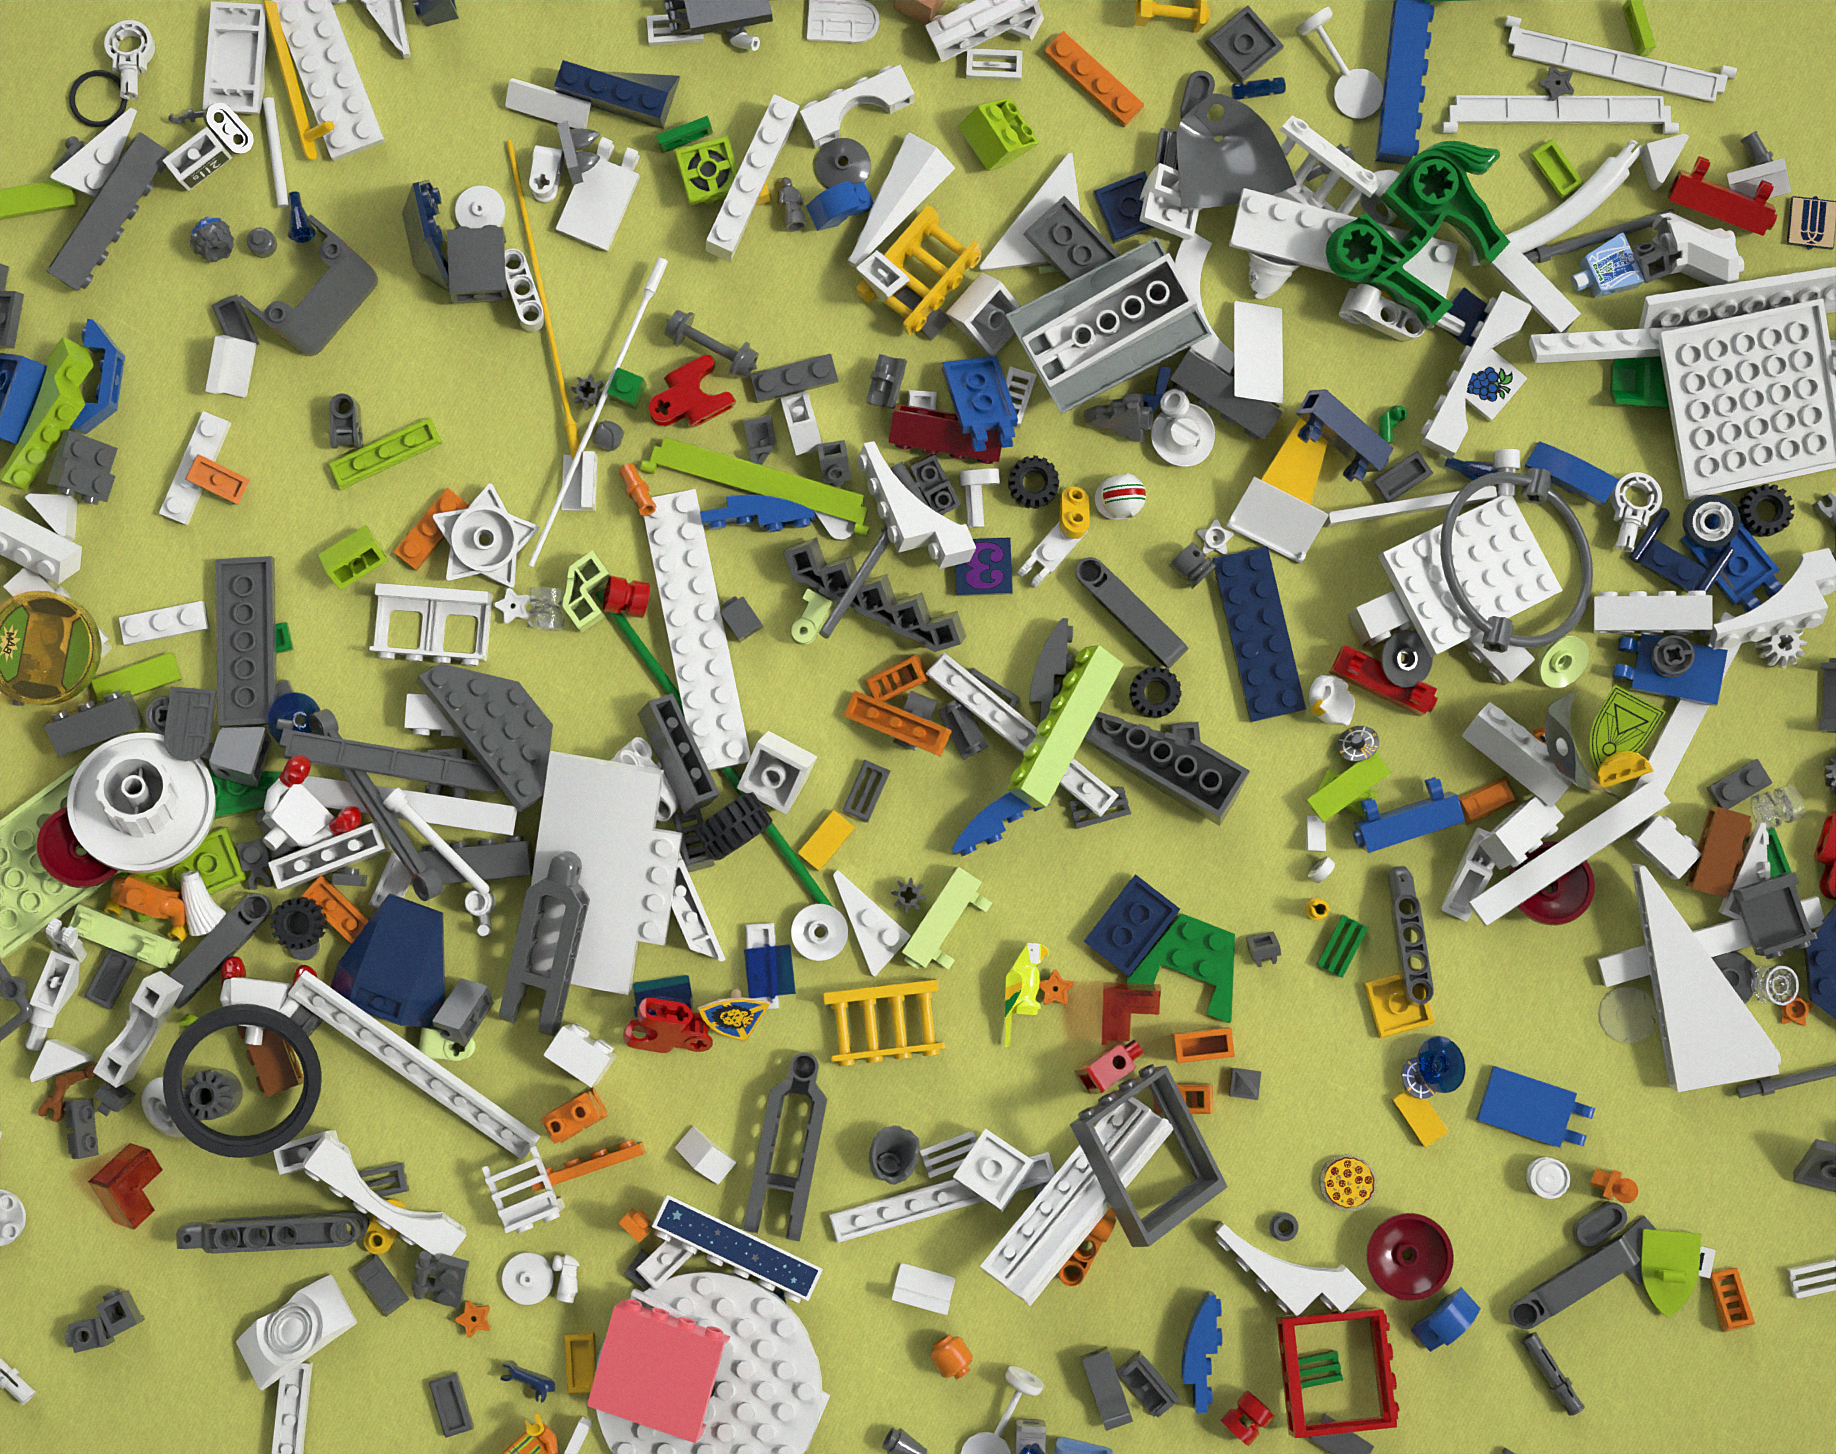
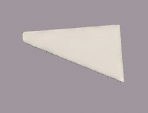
[1305,815,1326,852]

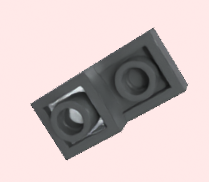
[909,454,961,515]

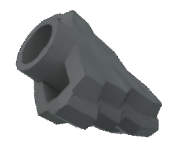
[1084,394,1153,442]

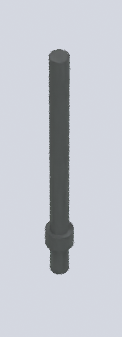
[1523,209,1675,264]
[819,523,890,639]
[1736,1064,1836,1098]

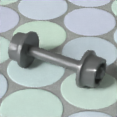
[664,310,759,379]

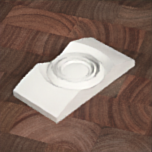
[202,1,269,114]
[236,1275,358,1390]

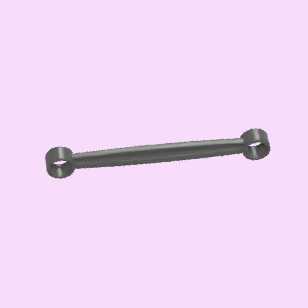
[308,709,443,901]

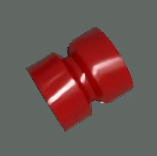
[603,575,650,618]
[1220,1390,1275,1446]

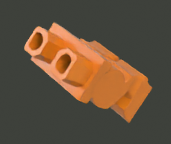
[540,1087,608,1144]

